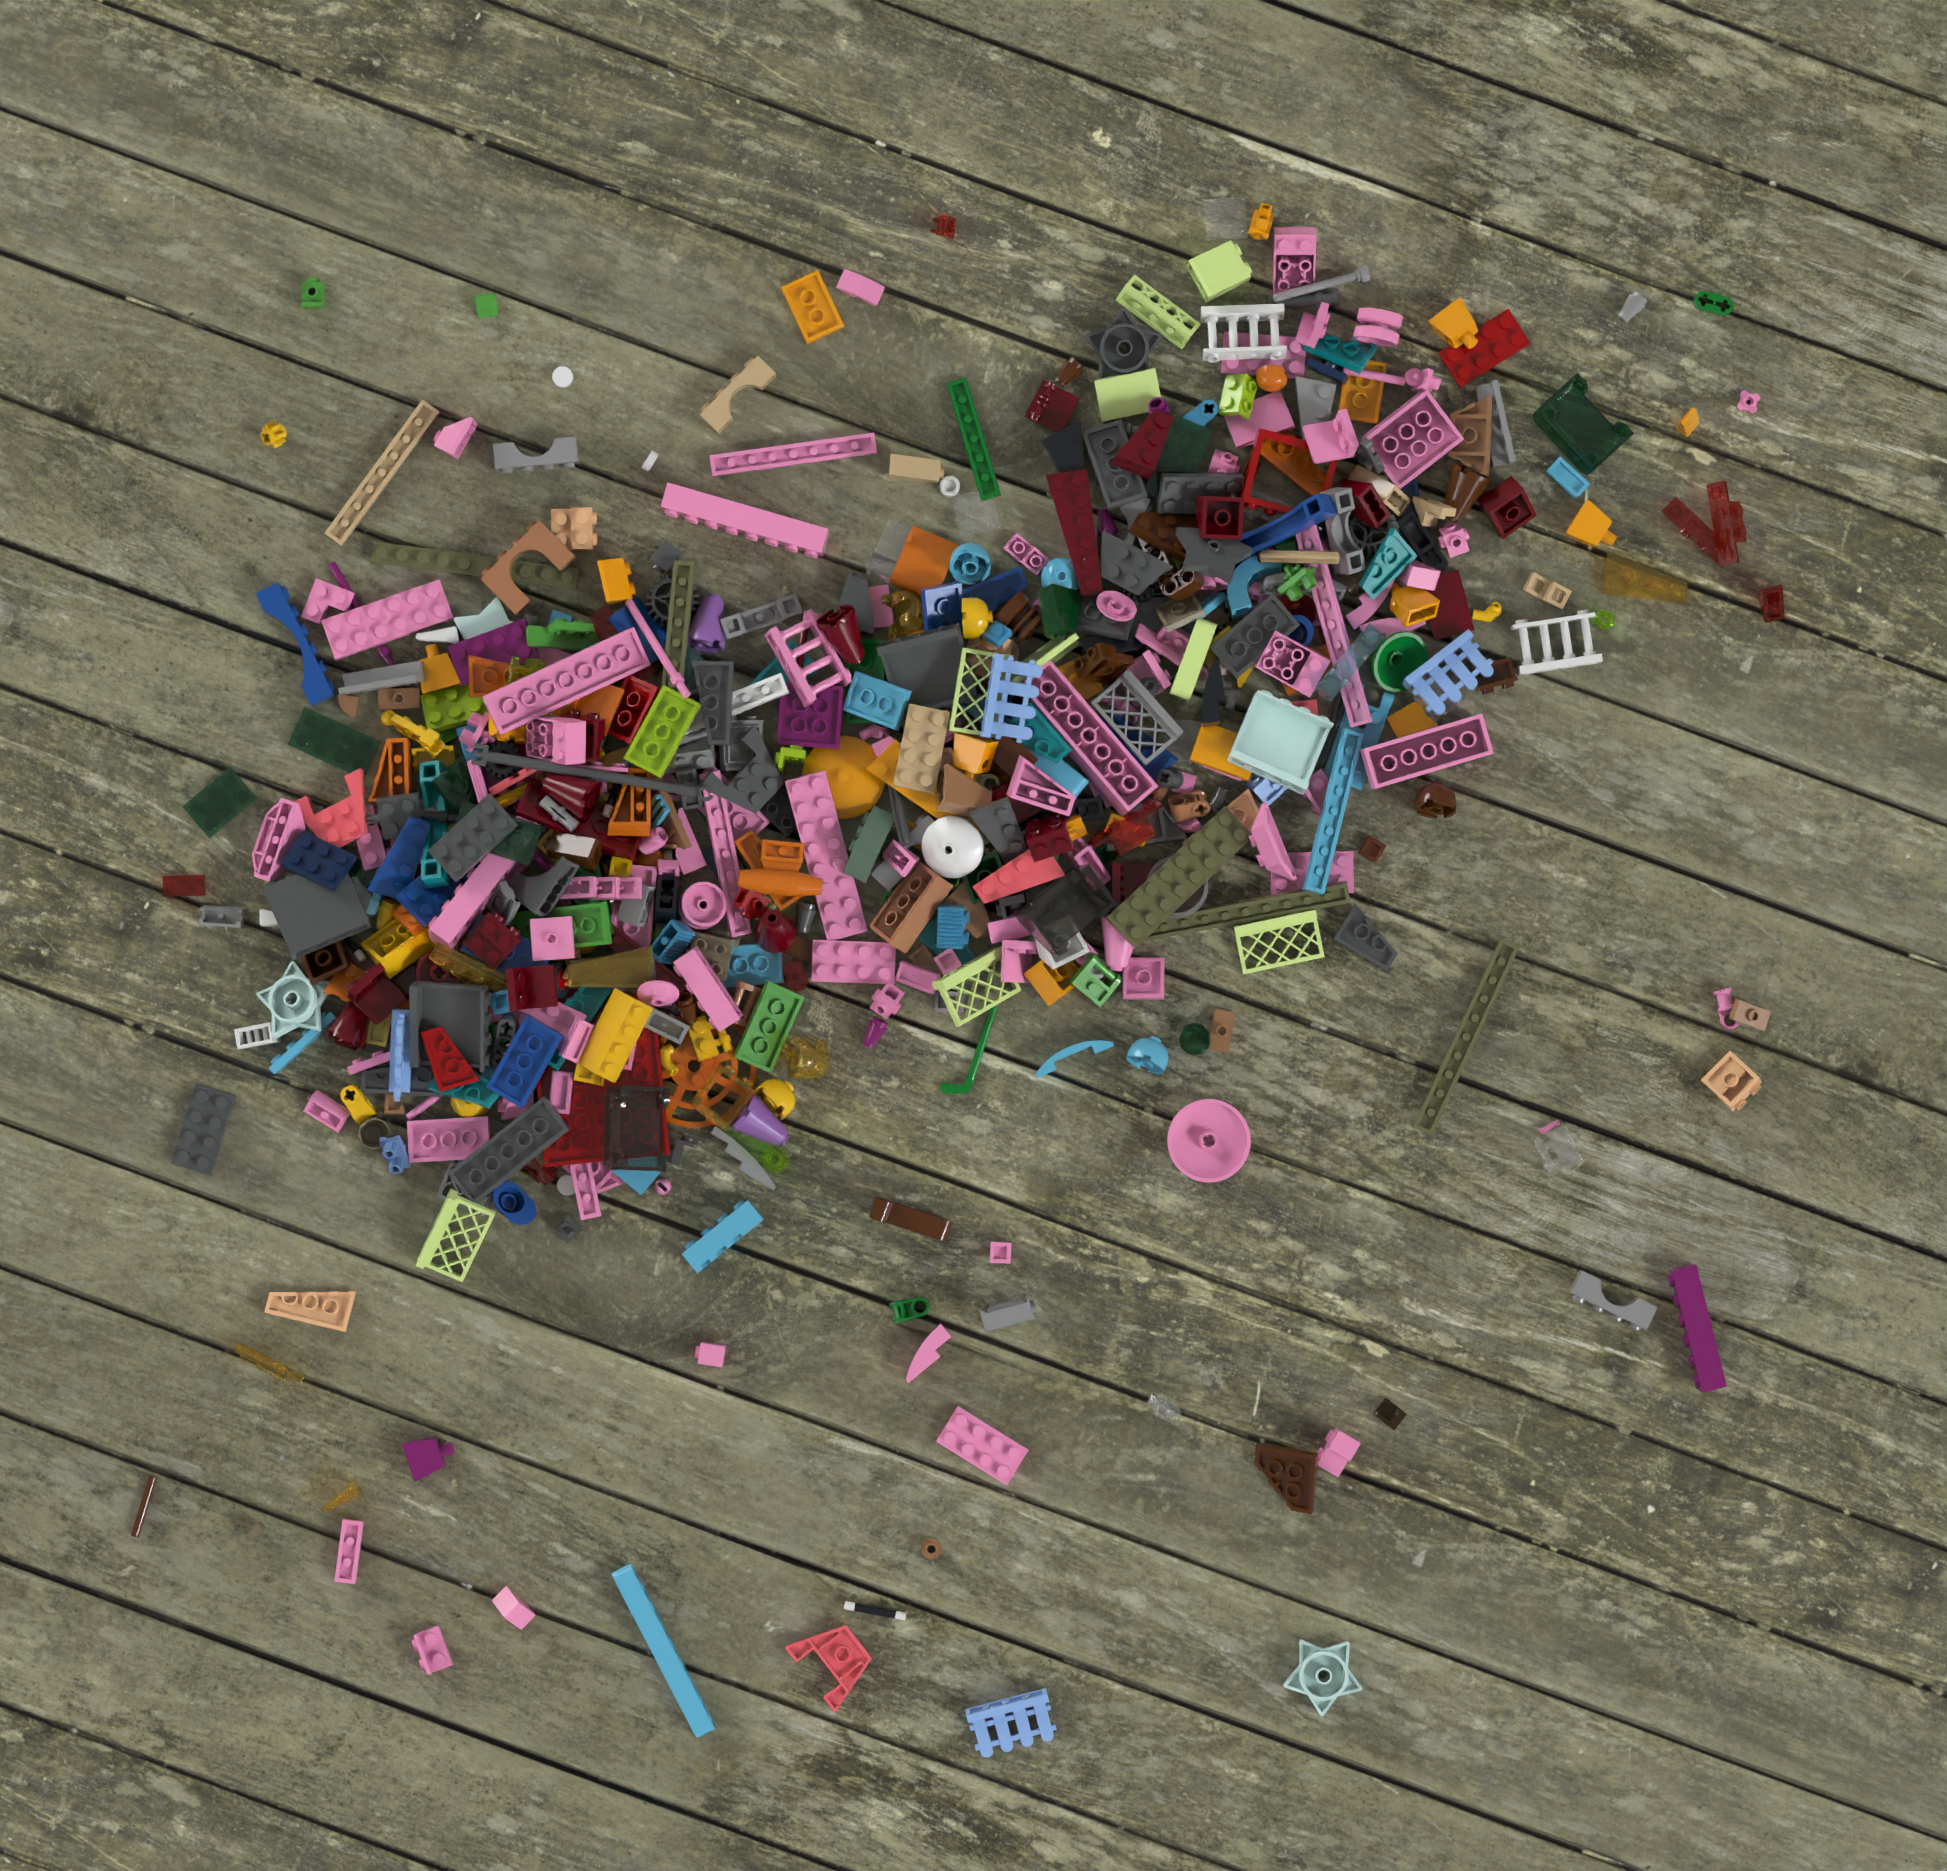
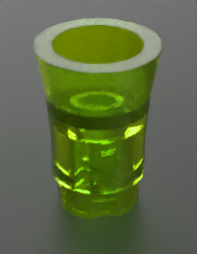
[761,1145,790,1174]

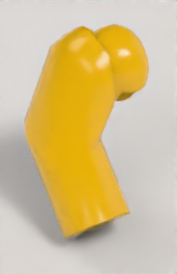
[1472,602,1502,622]
[660,1044,678,1076]

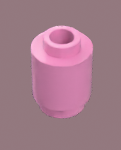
[638,827,668,855]

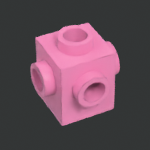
[1207,449,1240,473]
[1438,522,1469,558]
[870,982,905,1020]

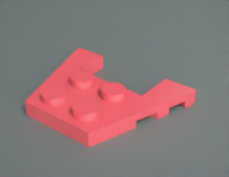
[294,768,368,848]
[785,1624,872,1713]

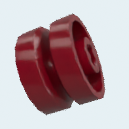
[414,950,462,984]

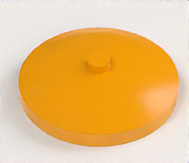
[802,736,885,819]

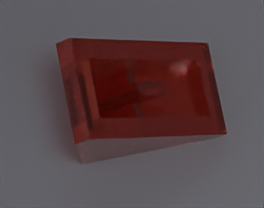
[1757,584,1785,623]

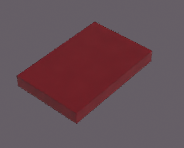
[1424,570,1474,641]

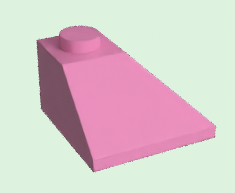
[433,417,478,460]

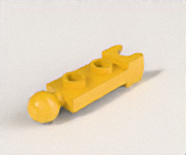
[381,710,445,756]

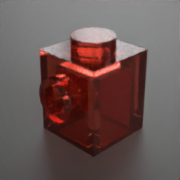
[782,960,810,993]

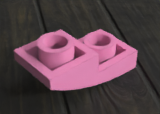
[836,269,885,306]
[1002,532,1050,576]

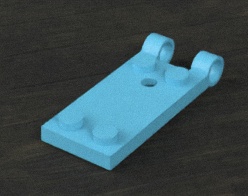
[1324,683,1395,791]

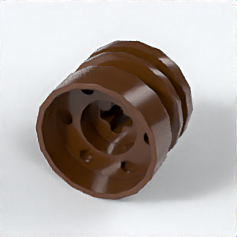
[993,590,1043,645]

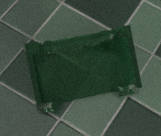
[1533,373,1634,475]

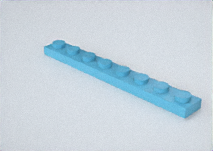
[1302,728,1364,895]

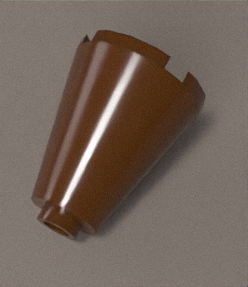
[1444,463,1491,523]

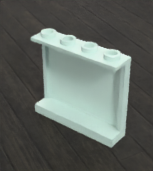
[1226,690,1334,795]

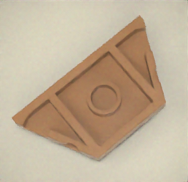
[1448,395,1494,476]
[651,776,692,849]

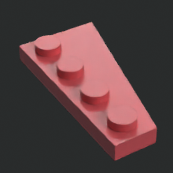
[972,849,1065,904]

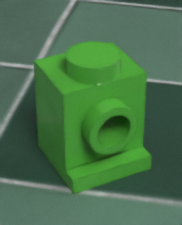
[301,277,325,309]

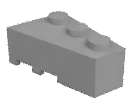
[1294,376,1336,440]

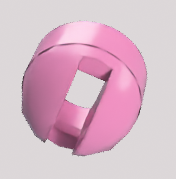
[654,1178,671,1195]

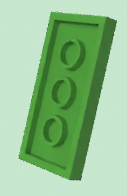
[733,980,805,1073]

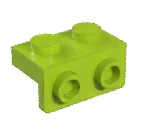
[1218,373,1257,420]
[775,745,807,773]

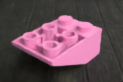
[1273,227,1316,295]
[1255,630,1331,698]
[526,715,586,765]

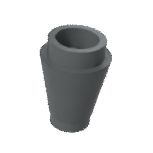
[796,901,817,933]

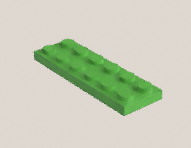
[510,902,612,948]

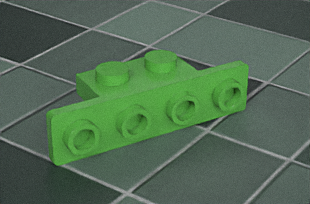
[526,619,604,651]

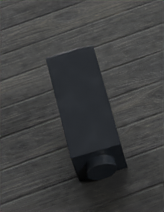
[1041,420,1084,473]

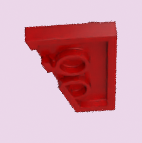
[421,1026,480,1092]

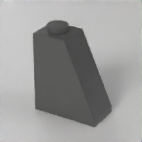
[837,572,875,636]

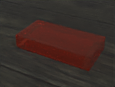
[163,875,206,897]

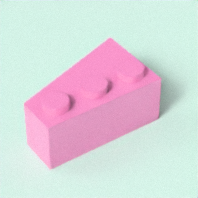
[1006,755,1076,816]

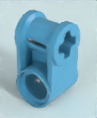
[1179,399,1218,437]

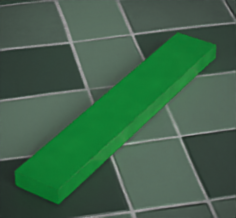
[946,378,1001,502]

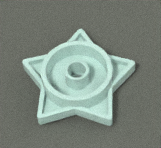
[454,597,513,640]
[256,961,329,1038]
[1283,1639,1363,1716]

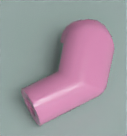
[858,724,890,741]

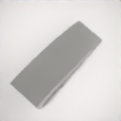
[644,1006,690,1045]

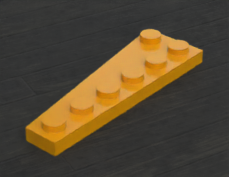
[867,739,981,832]

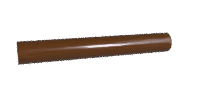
[131,1475,157,1538]

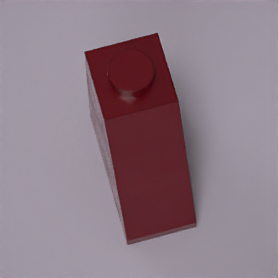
[1331,479,1391,529]

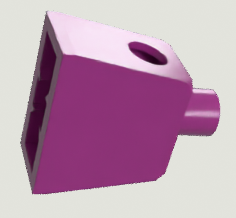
[402,1437,455,1482]

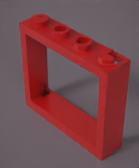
[1240,428,1337,524]

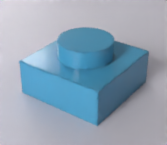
[982,620,1012,648]
[491,989,511,1016]

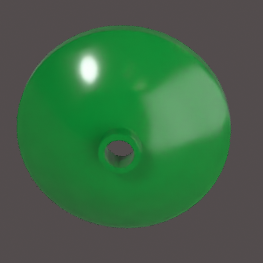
[1372,631,1428,692]

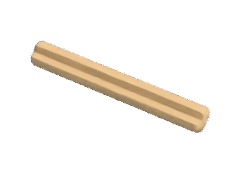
[1259,550,1340,564]

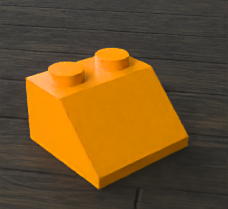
[597,558,636,606]
[1024,960,1078,1006]

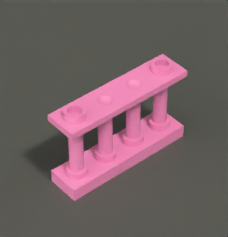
[764,609,852,707]

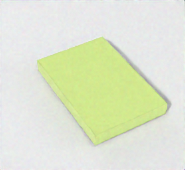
[1094,367,1161,422]

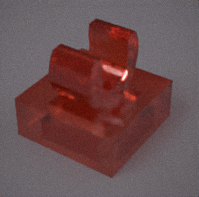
[931,214,956,239]

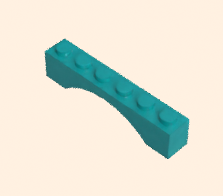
[420,760,450,888]

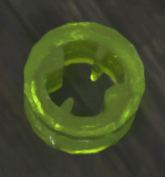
[1594,610,1614,630]

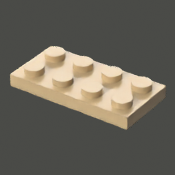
[893,704,950,794]

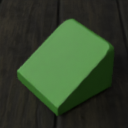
[474,293,499,319]

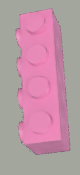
[673,946,743,1032]

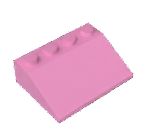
[1363,390,1464,489]

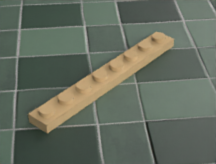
[324,399,440,546]

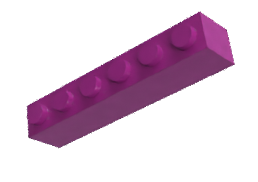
[1667,1264,1727,1393]

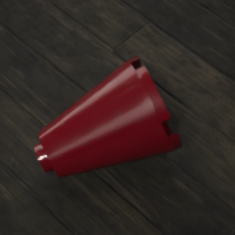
[816,604,865,665]
[541,772,602,820]
[755,909,796,953]
[325,1001,370,1052]

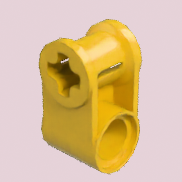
[340,1085,377,1125]

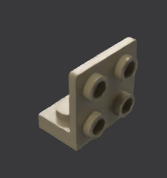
[690,930,740,981]

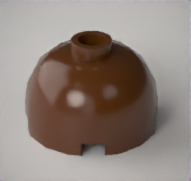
[1414,781,1456,819]

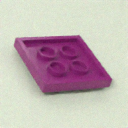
[777,682,844,749]

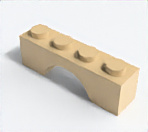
[700,356,777,435]

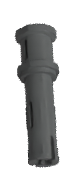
[1275,289,1339,309]

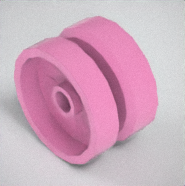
[1353,308,1403,347]
[676,882,727,931]

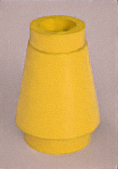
[375,899,398,930]

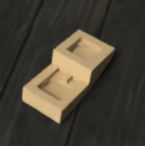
[1522,572,1572,610]

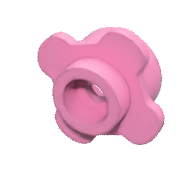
[1737,390,1760,414]

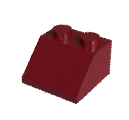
[1477,476,1537,539]
[1196,496,1244,540]

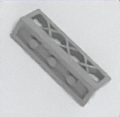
[1475,379,1516,468]
[338,661,426,695]

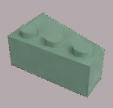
[843,806,895,883]

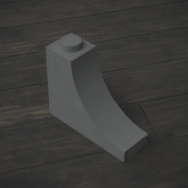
[508,856,580,918]

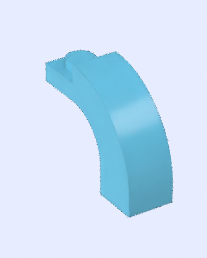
[1227,555,1282,619]

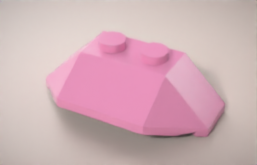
[252,798,306,882]
[1248,802,1298,881]

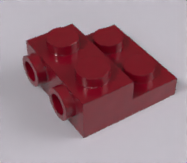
[560,710,606,762]
[463,912,523,971]

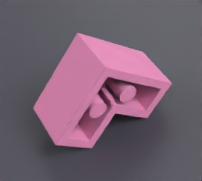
[1317,1427,1361,1477]

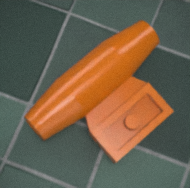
[737,839,823,897]

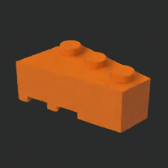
[368,738,414,803]
[607,768,651,836]

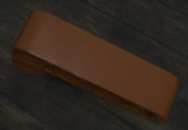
[1138,538,1204,602]
[869,1197,953,1242]

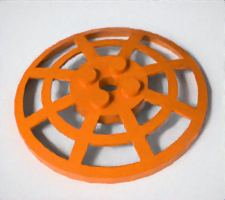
[659,1004,757,1128]

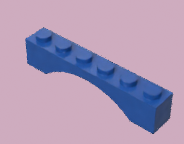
[1235,493,1337,565]
[256,583,336,707]

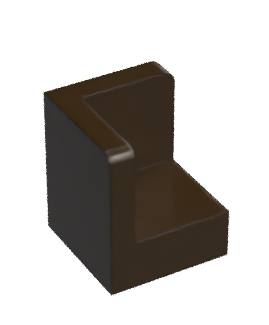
[1373,1398,1407,1430]

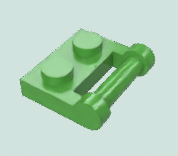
[1069,952,1123,1007]

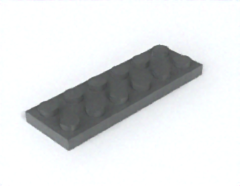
[448,1096,571,1203]

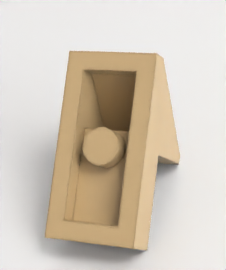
[1412,496,1457,527]

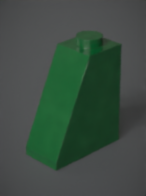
[1037,584,1080,642]

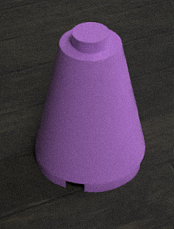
[688,593,725,653]
[729,1093,789,1147]

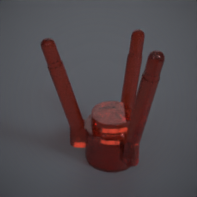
[523,1158,557,1186]

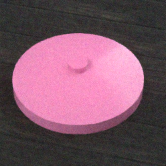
[1167,1099,1251,1183]

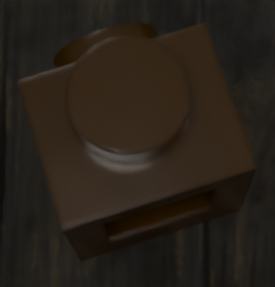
[1203,606,1232,633]

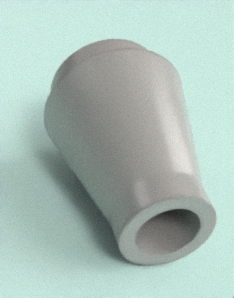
[1618,291,1647,323]

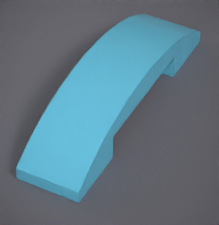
[1036,1040,1114,1078]

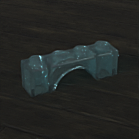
[1314,623,1386,703]

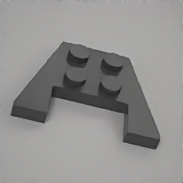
[698,726,784,814]

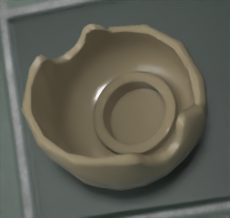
[358,1117,390,1149]

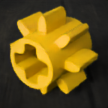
[261,421,287,449]

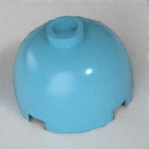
[949,542,991,585]
[1040,557,1079,591]
[1126,1036,1169,1074]

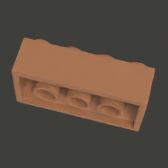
[869,860,954,954]

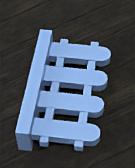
[1402,629,1494,715]
[980,653,1043,743]
[389,1009,411,1101]
[965,1688,1057,1757]

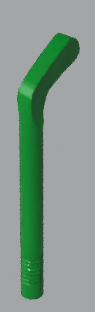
[941,1005,998,1094]

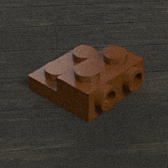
[1074,643,1135,685]

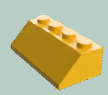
[361,915,439,979]
[578,988,653,1083]

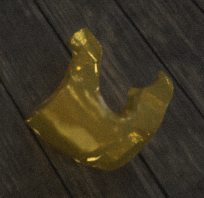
[881,590,924,639]
[781,1036,830,1080]

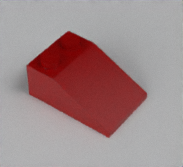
[607,675,660,745]

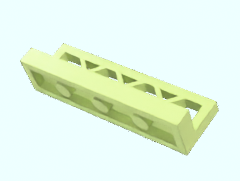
[1116,275,1201,350]

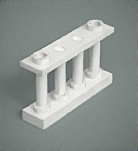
[1200,304,1287,363]
[1511,609,1603,676]

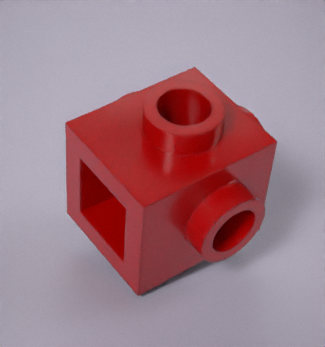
[732,888,770,920]

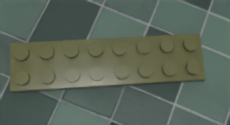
[1106,806,1252,949]

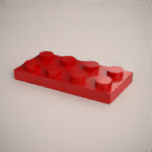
[1438,308,1531,388]

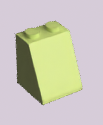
[1187,240,1252,303]

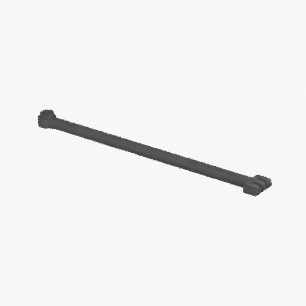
[471,743,714,802]

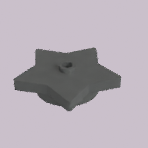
[1084,307,1163,379]
[1175,527,1253,584]

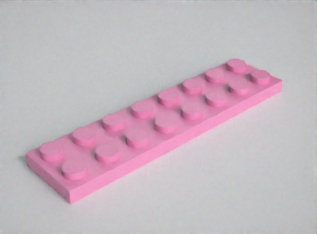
[482,627,651,735]
[784,770,868,940]

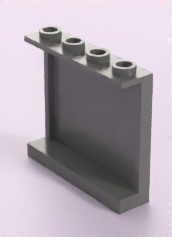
[877,623,979,720]
[262,872,371,960]
[409,981,492,1072]

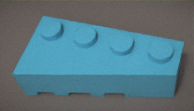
[682,1199,764,1273]

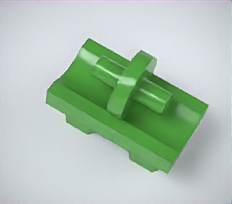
[1277,564,1318,601]

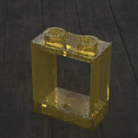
[690,1063,756,1131]

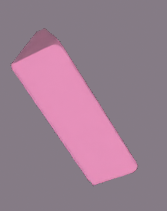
[987,914,1032,944]
[303,1090,350,1133]

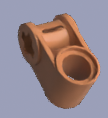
[1168,790,1210,822]

